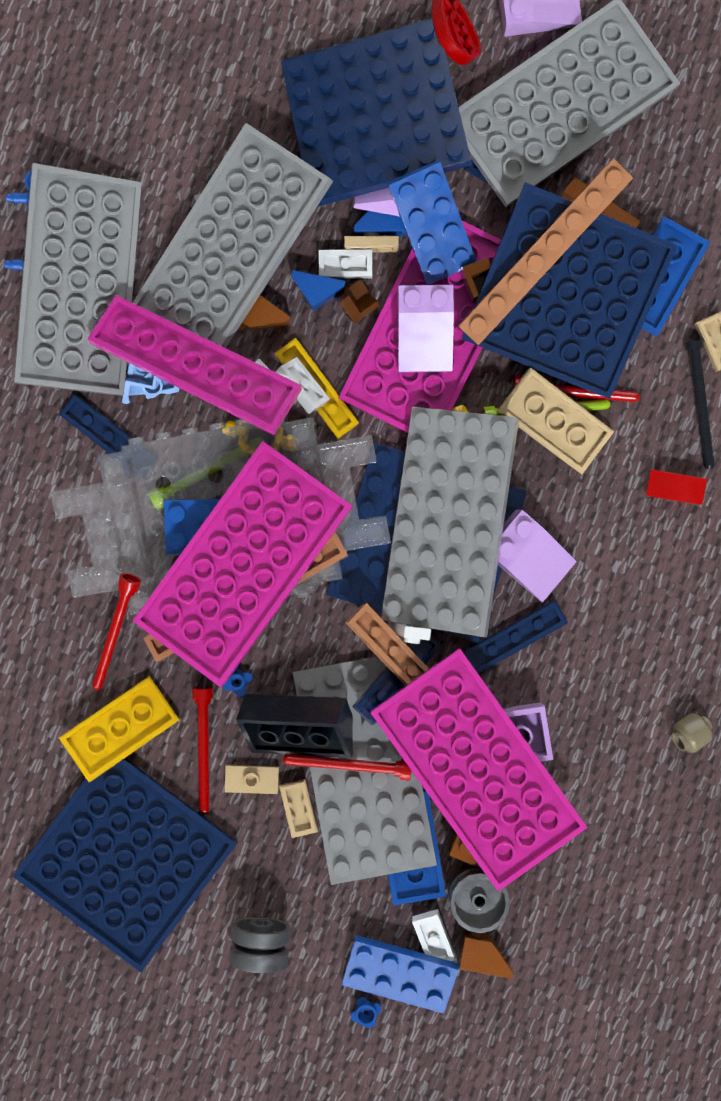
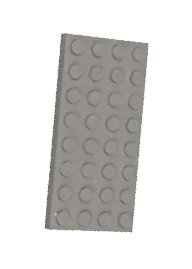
[459,0,680,207]
[133,123,333,348]
[13,163,142,396]
[381,407,519,637]
[293,657,437,885]

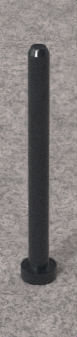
[684,340,715,469]

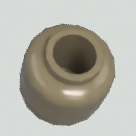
[671,713,713,753]

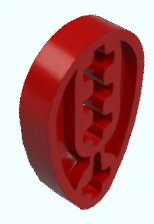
[431,0,481,65]

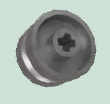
[448,865,510,933]
[229,917,291,973]

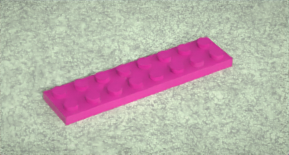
[87,295,302,435]

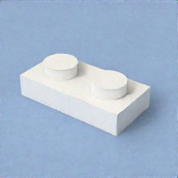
[319,249,372,279]
[276,357,330,414]
[388,621,431,644]
[412,909,455,961]

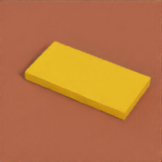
[59,676,179,782]

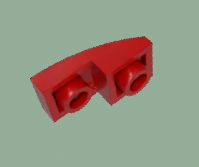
[646,469,708,505]

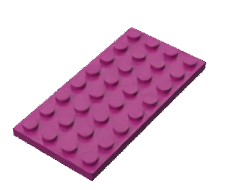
[338,221,501,433]
[133,441,353,687]
[370,648,588,892]

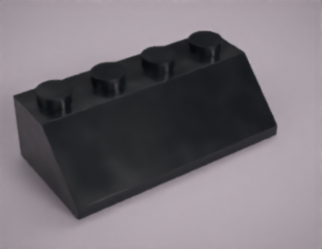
[236,694,353,758]

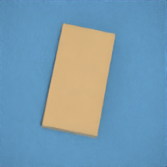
[497,368,614,474]

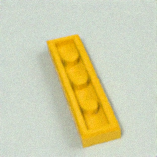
[274,338,359,439]

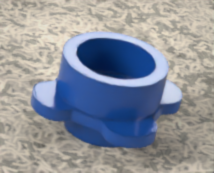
[222,667,253,697]
[351,997,381,1028]

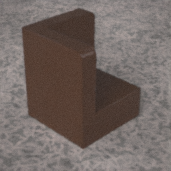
[460,257,491,303]
[334,279,380,324]

